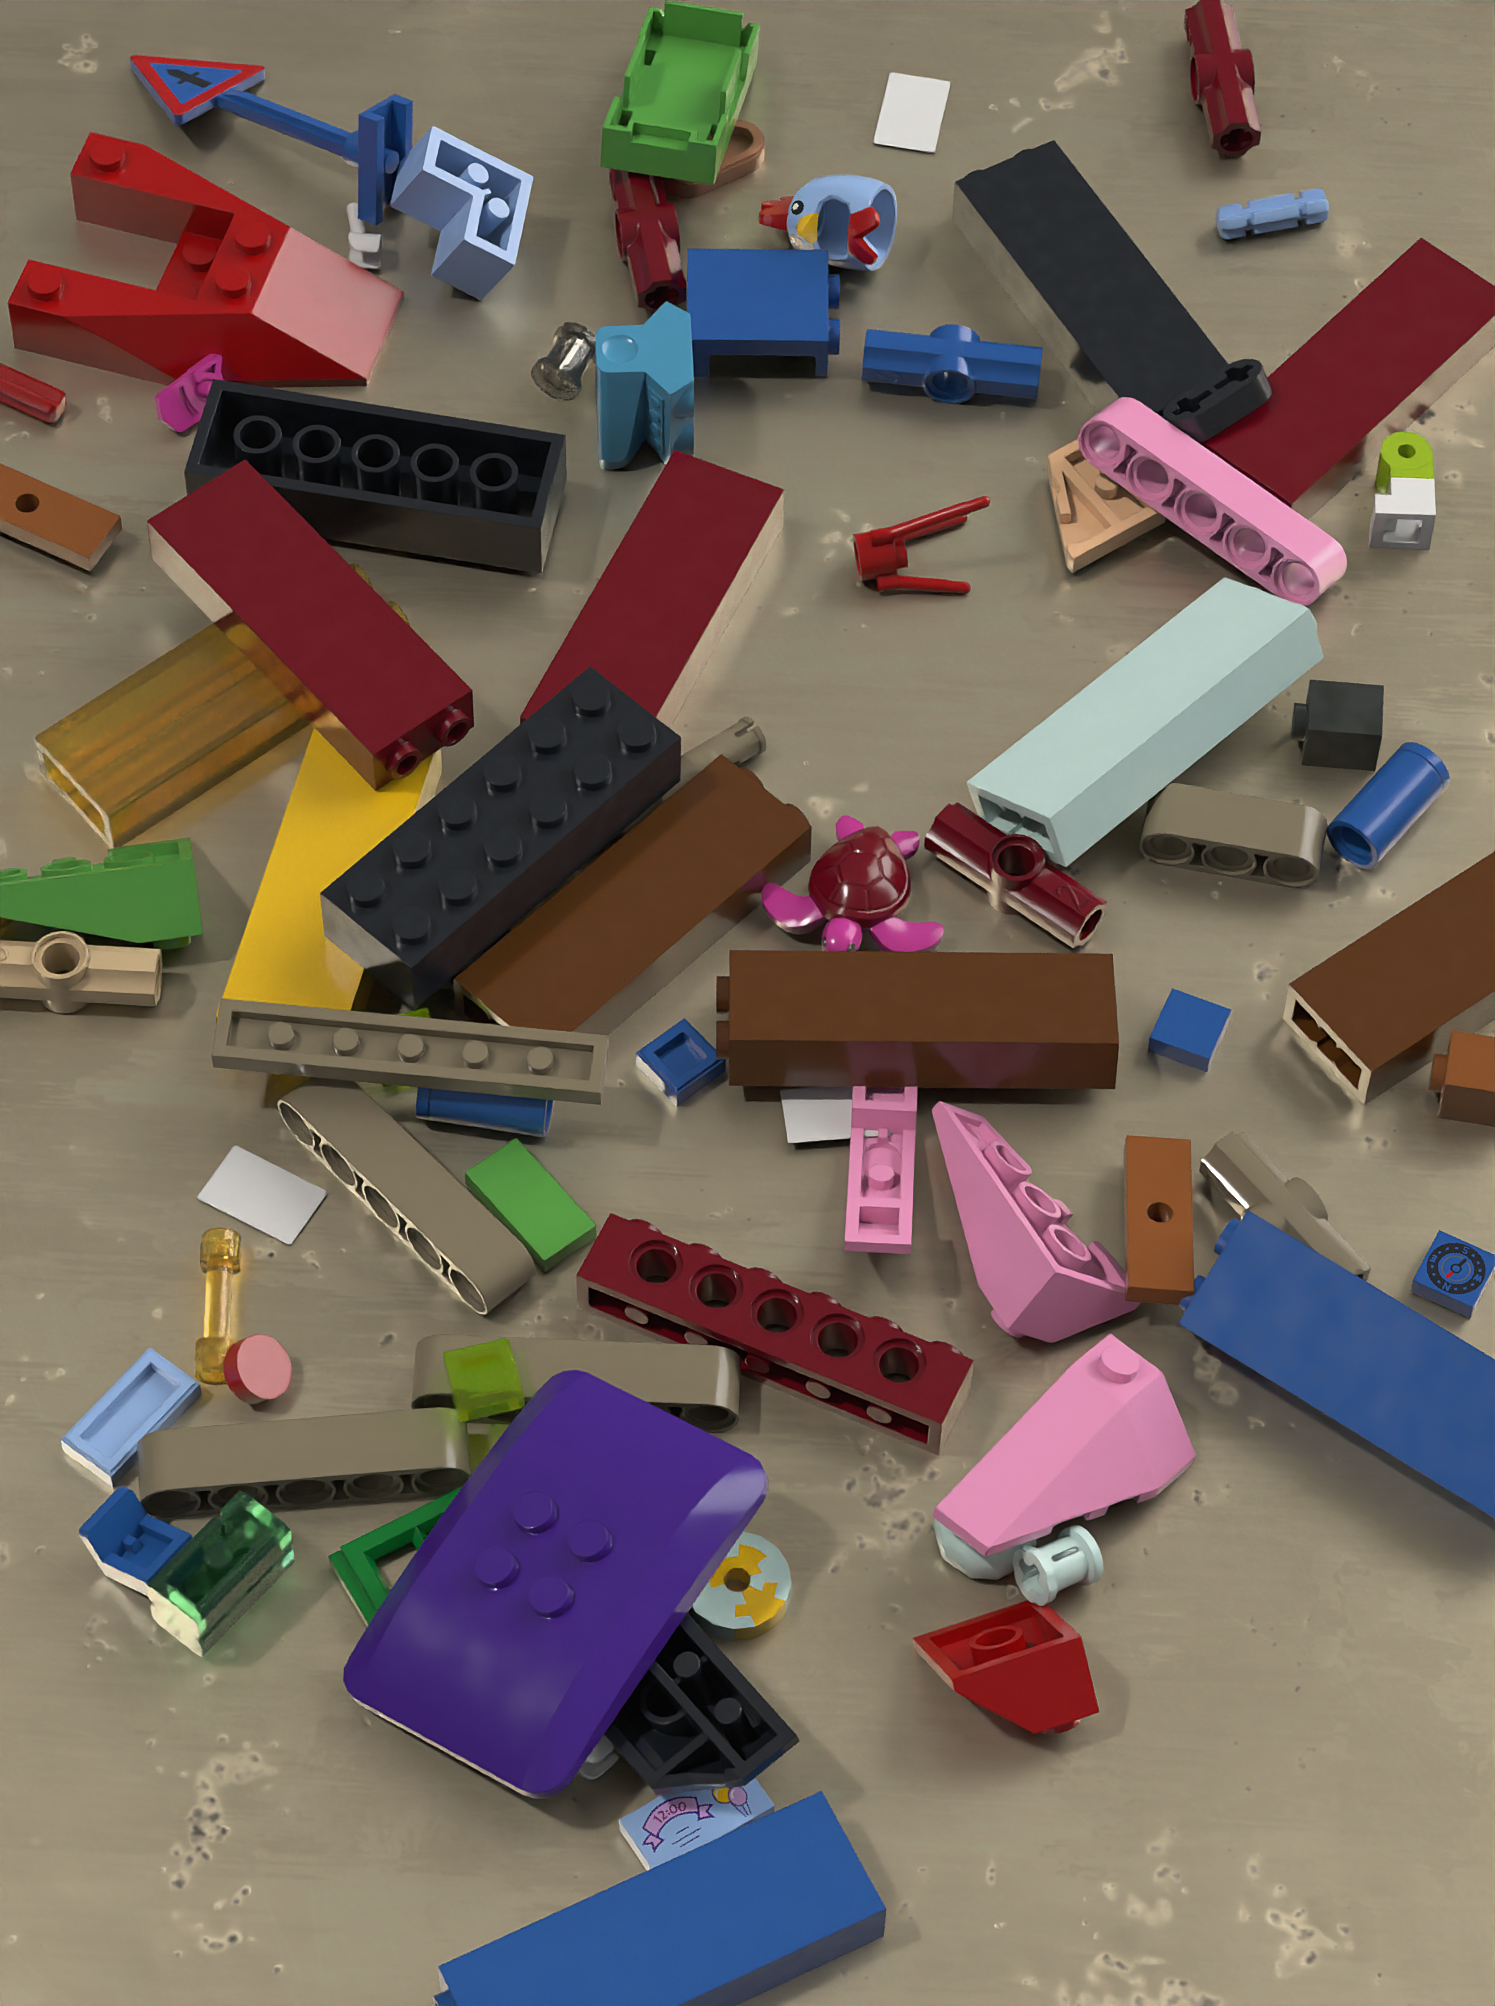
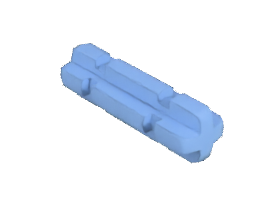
[1216,188,1329,240]

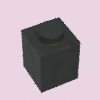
[1291,679,1384,771]

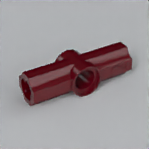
[1184,0,1261,157]
[609,168,687,315]
[924,802,1107,948]

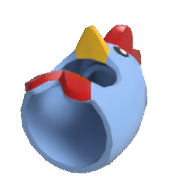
[758,174,897,271]

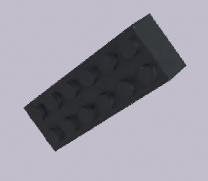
[184,379,567,573]
[320,666,681,1010]

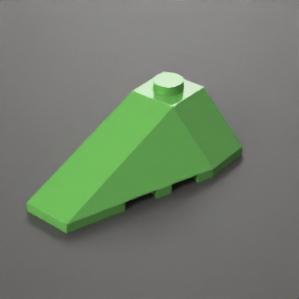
[0,837,203,949]

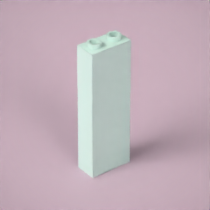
[966,577,1324,867]

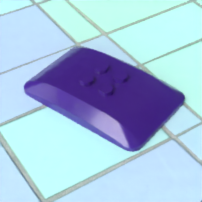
[343,1370,768,1799]

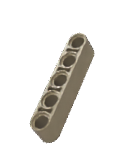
[277,1077,537,1315]
[411,1334,742,1433]
[137,1407,471,1518]

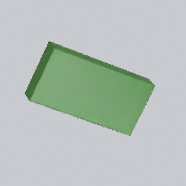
[465,1138,597,1272]

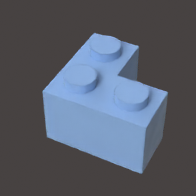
[390,126,533,300]

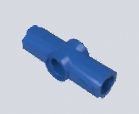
[861,324,1043,404]

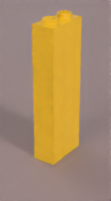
[216,728,442,1025]

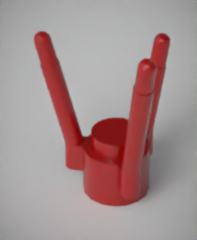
[853,496,990,594]

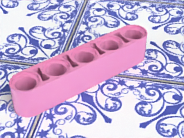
[1078,397,1347,606]

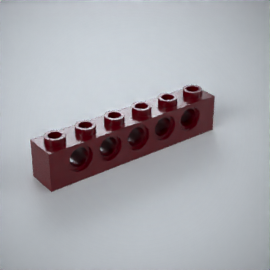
[576,1213,974,1456]

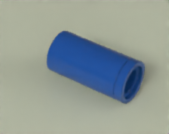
[1327,742,1450,869]
[416,1087,554,1138]

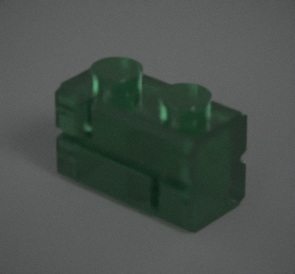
[146,1491,295,1657]

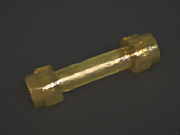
[195,1227,242,1385]

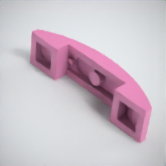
[844,1086,918,1254]

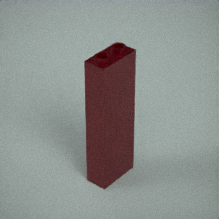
[1199,237,1495,520]
[520,450,785,728]
[147,459,474,791]

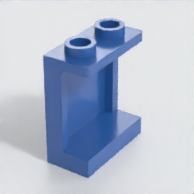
[687,249,840,377]

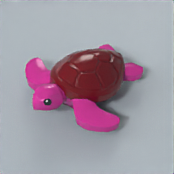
[761,815,944,952]

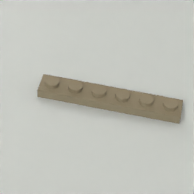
[211,998,609,1105]

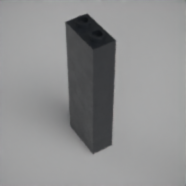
[952,140,1228,419]

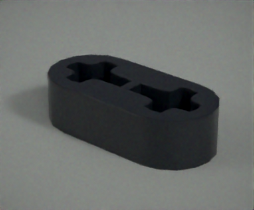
[1163,359,1272,443]

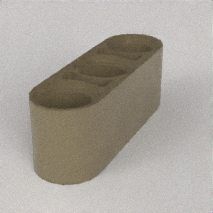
[1139,783,1328,888]

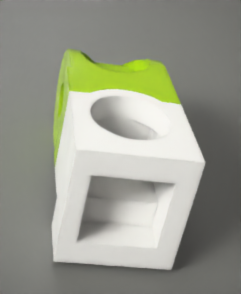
[1369,431,1436,550]

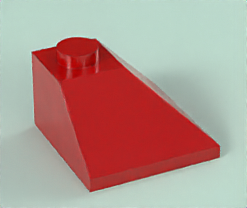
[912,1600,1099,1734]

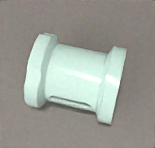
[1012,1525,1103,1606]

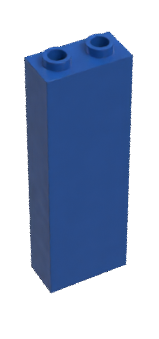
[1178,1210,1495,1518]
[432,1791,886,2006]

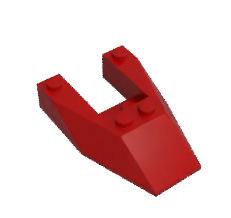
[7,132,404,388]

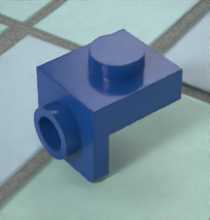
[79,1486,202,1600]

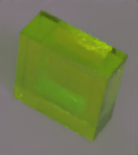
[443,1338,525,1423]

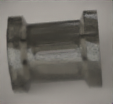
[531,322,595,401]

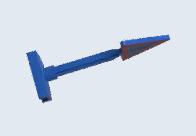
[130,55,413,226]

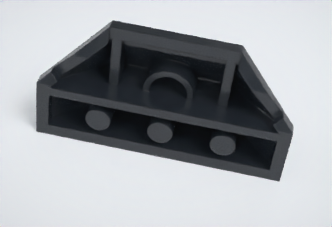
[604,1613,800,1795]

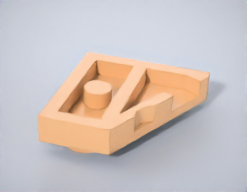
[1046,439,1166,573]

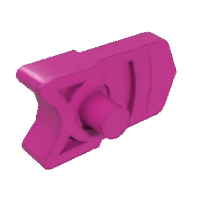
[154,354,225,432]

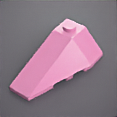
[932,1101,1141,1343]
[932,1334,1196,1557]

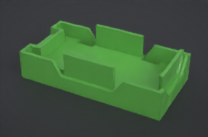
[600,0,760,185]

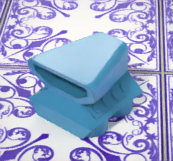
[595,301,694,470]

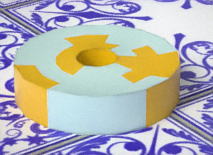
[688,1532,791,1641]

